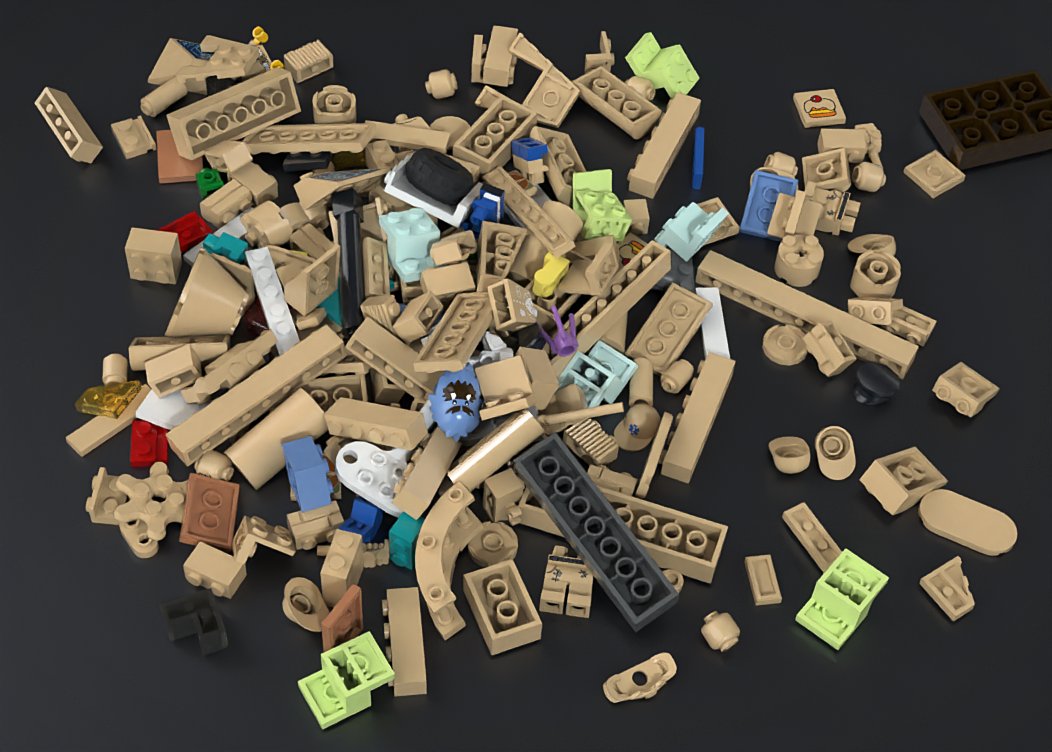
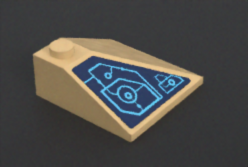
[148,38,217,95]
[293,168,391,210]

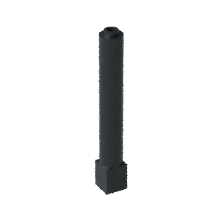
[332,188,365,340]

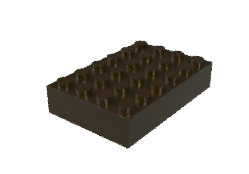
[919,70,1052,170]

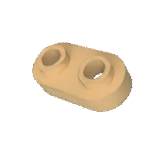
[119,519,159,558]

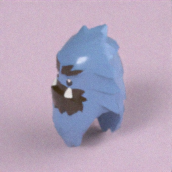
[428,363,483,442]

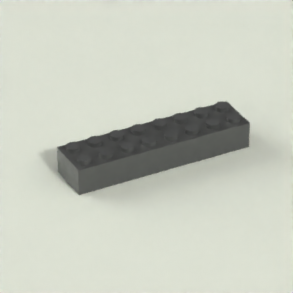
[513,432,679,632]

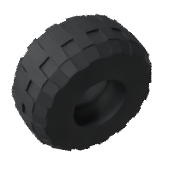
[405,148,474,206]

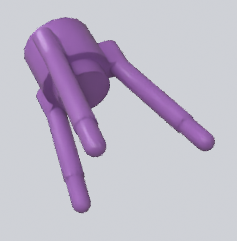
[535,305,579,357]

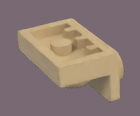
[848,297,903,325]
[86,467,129,525]

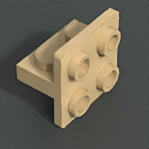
[767,190,822,239]

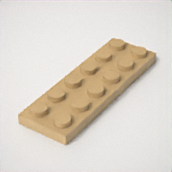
[242,123,377,154]
[413,292,494,373]

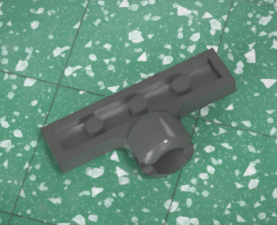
[651,247,695,294]

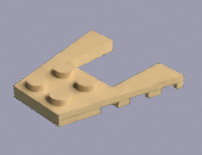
[475,33,580,128]

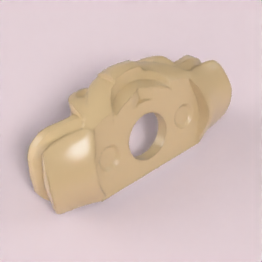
[603,653,677,703]

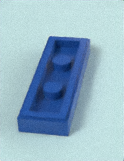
[692,127,704,190]

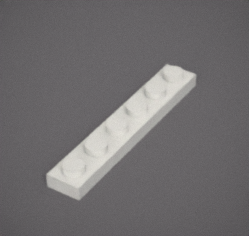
[245,247,300,356]

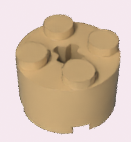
[312,85,357,124]
[240,201,293,248]
[774,235,824,287]
[850,251,901,298]

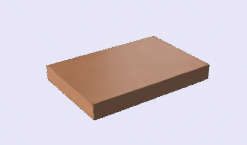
[157,130,203,184]
[179,473,240,553]
[321,584,363,652]

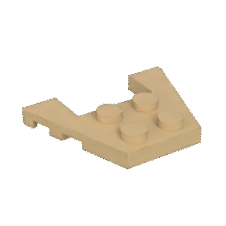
[176,35,260,83]

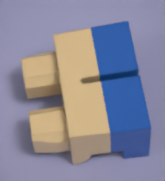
[511,138,549,184]

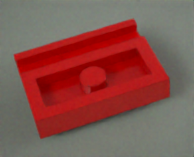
[156,211,213,253]
[130,420,169,467]

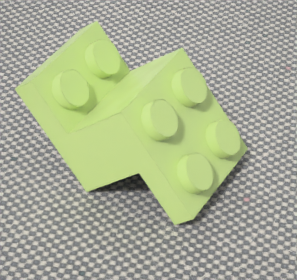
[625,32,699,99]
[795,548,889,650]
[298,631,395,730]

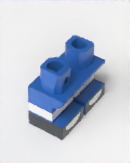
[470,183,505,239]

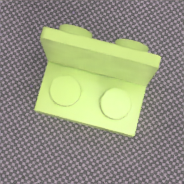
[573,169,625,220]
[576,190,632,242]

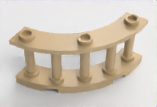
[415,481,483,641]

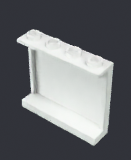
[384,153,483,228]

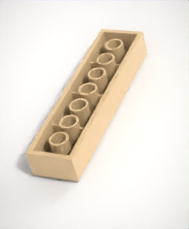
[518,485,728,584]

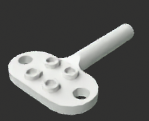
[335,399,436,518]

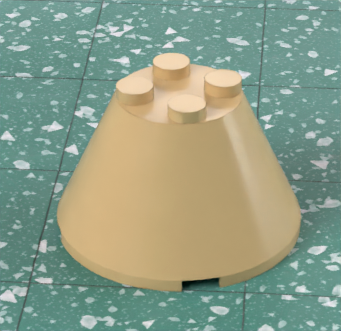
[165,247,250,337]

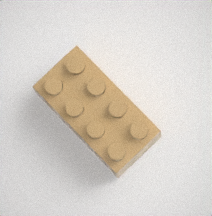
[453,95,537,179]

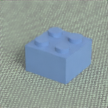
[282,436,334,513]

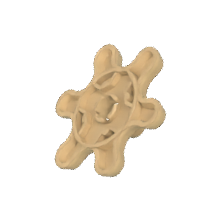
[113,462,188,541]

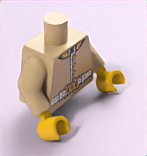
[225,26,284,83]

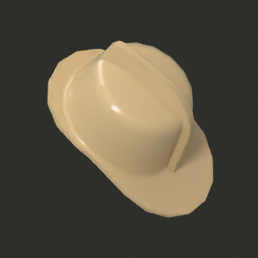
[282,577,329,632]

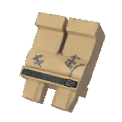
[804,181,861,236]
[539,545,593,618]

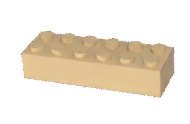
[166,67,301,160]

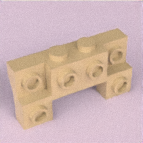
[180,329,278,404]

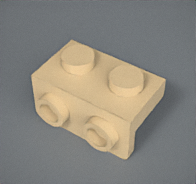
[882,306,937,347]

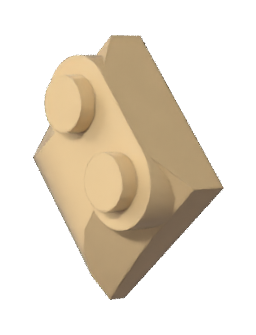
[802,148,851,193]

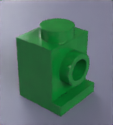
[195,168,224,200]

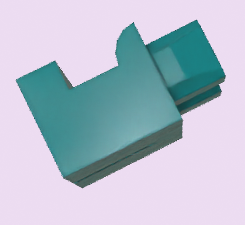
[203,232,248,265]

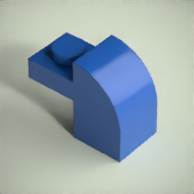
[339,495,385,543]

